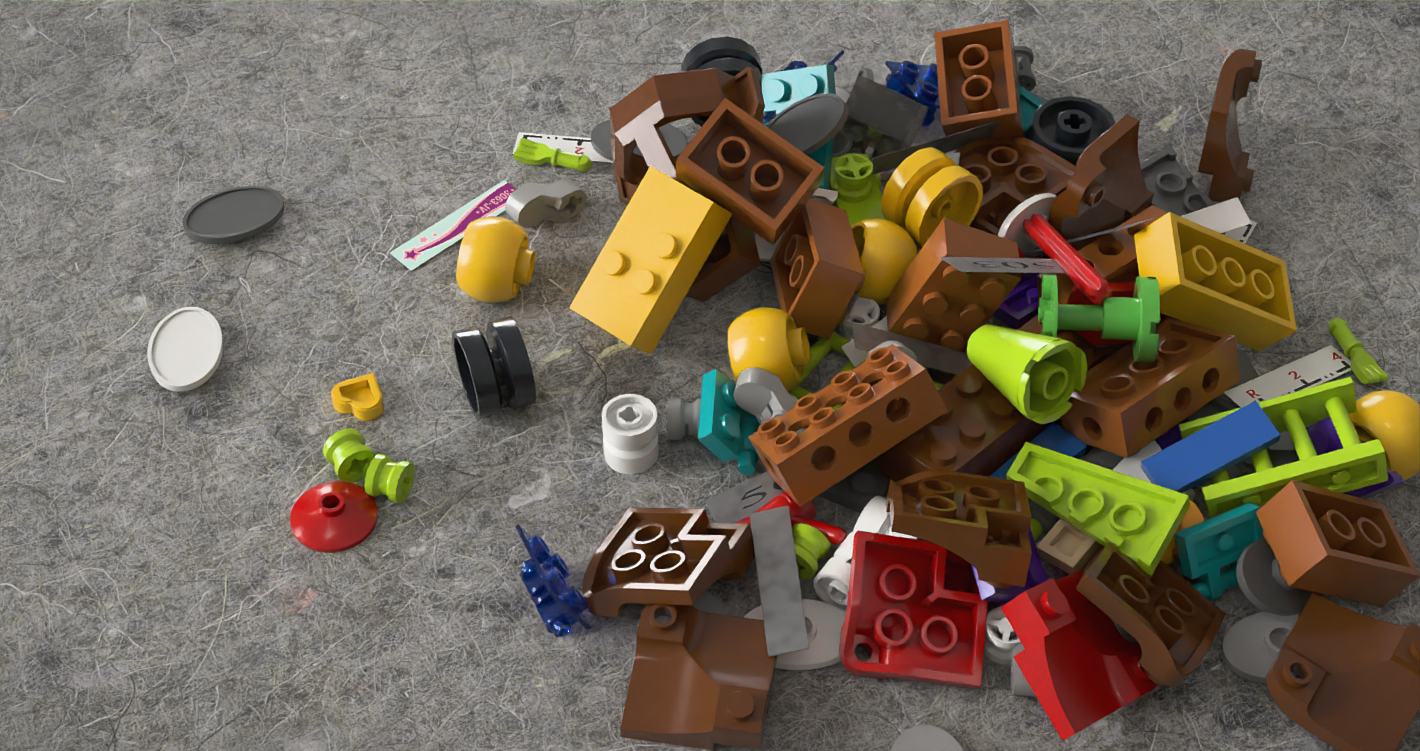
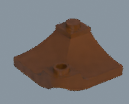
[1198,48,1262,203]
[1042,114,1154,259]
[954,137,1076,236]
[886,470,1032,588]
[582,507,755,618]
[1076,542,1226,687]
[1266,592,1420,751]
[620,604,778,751]

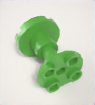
[1038,275,1160,362]

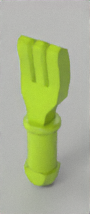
[513,138,592,172]
[1328,318,1388,385]

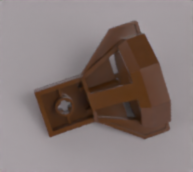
[610,67,765,303]

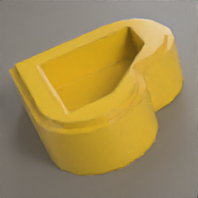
[331,373,384,421]

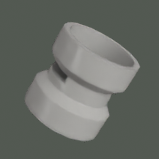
[667,398,701,440]

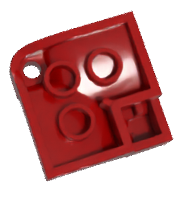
[839,530,988,690]
[1001,570,1158,741]

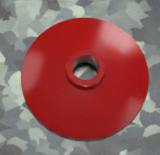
[290,481,378,553]

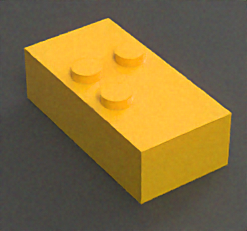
[569,166,732,355]
[1134,212,1297,351]

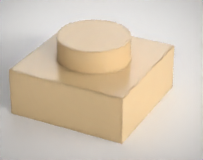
[1037,518,1101,574]

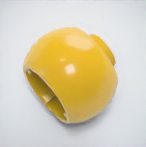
[456,216,536,303]
[851,218,917,305]
[728,307,811,392]
[1349,390,1420,481]

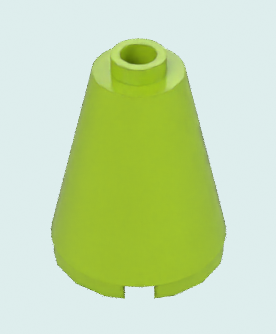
[967,324,1087,424]

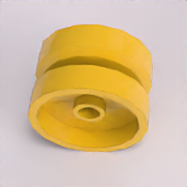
[881,147,983,247]

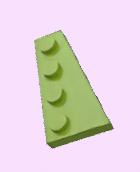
[1006,442,1190,576]

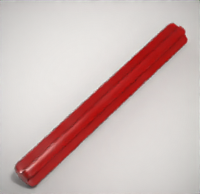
[1023,213,1112,304]

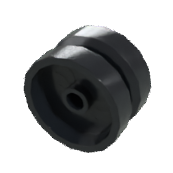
[681,36,762,127]
[1030,96,1115,166]
[452,316,536,419]

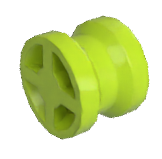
[833,153,873,203]
[323,428,376,482]
[364,453,415,504]
[792,523,831,579]

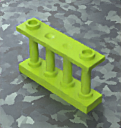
[1179,377,1388,519]

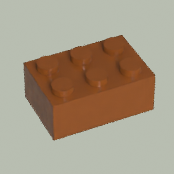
[934,19,1024,139]
[676,98,824,245]
[770,199,865,339]
[886,218,1021,352]
[1256,480,1420,607]

